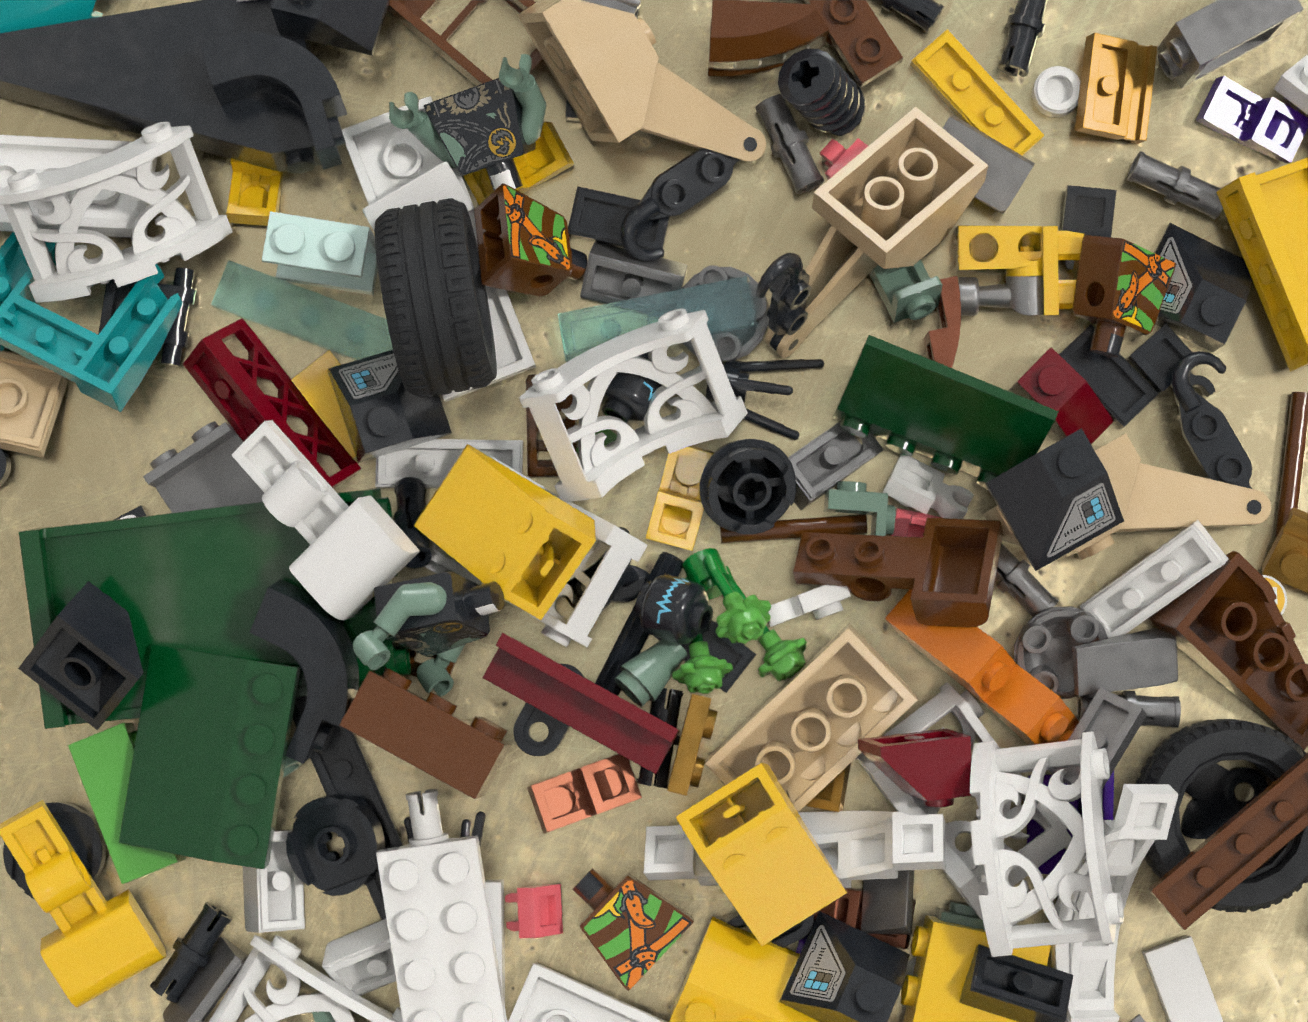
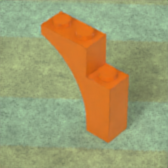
[885,589,1079,745]

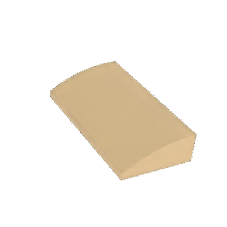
[705,623,918,812]

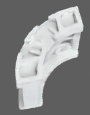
[0,122,232,303]
[519,308,748,502]
[424,445,648,648]
[857,682,1072,920]
[970,731,1124,957]
[201,935,403,1022]

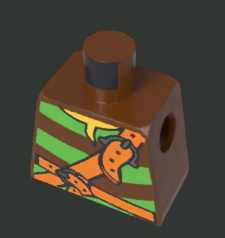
[474,183,587,297]
[1073,235,1176,357]
[572,868,694,991]

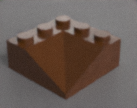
[340,667,513,799]

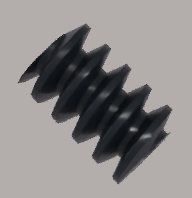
[778,49,866,136]

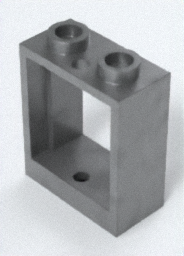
[1158,0,1304,89]

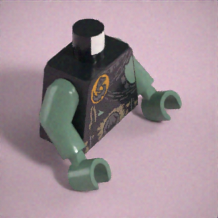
[389,54,547,191]
[353,572,505,696]

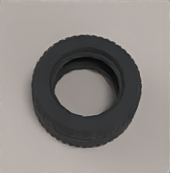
[374,198,497,398]
[1136,719,1308,913]

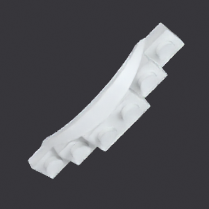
[1051,784,1178,1022]
[644,811,946,888]

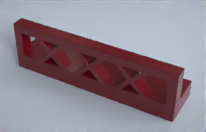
[183,318,361,489]
[482,632,680,774]

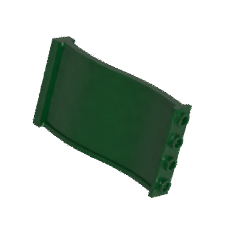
[19,487,411,729]

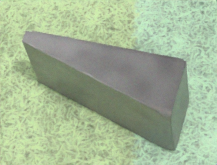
[788,421,884,510]
[1072,628,1178,696]

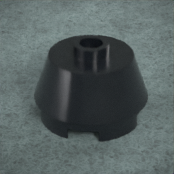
[700,439,796,535]

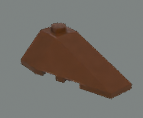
[1148,551,1308,750]

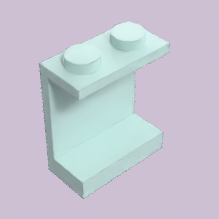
[262,211,378,295]

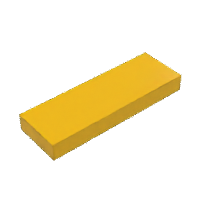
[910,29,1044,156]

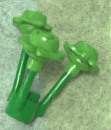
[672,548,807,694]

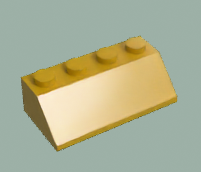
[669,916,820,1022]

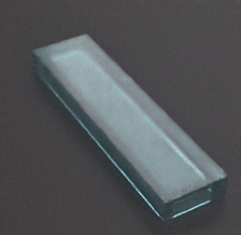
[211,260,393,361]
[558,276,758,362]

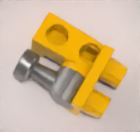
[957,225,1084,316]

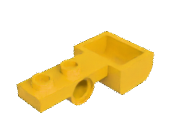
[0,800,166,1008]

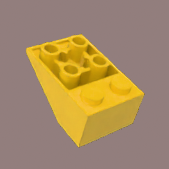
[414,444,596,620]
[676,763,847,946]

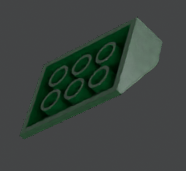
[832,335,1059,489]
[119,644,301,869]

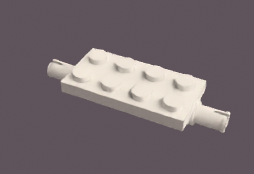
[376,789,507,1022]

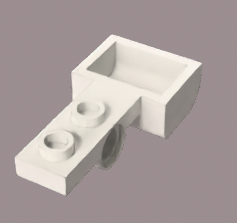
[232,420,420,620]

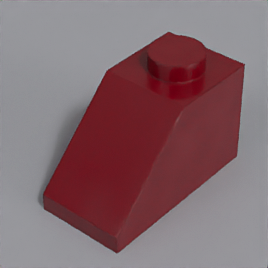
[1009,347,1114,444]
[858,728,972,807]

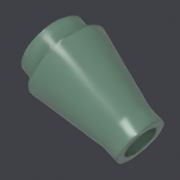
[615,639,688,707]

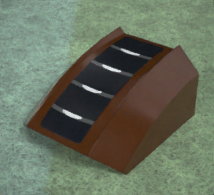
[708,0,829,76]

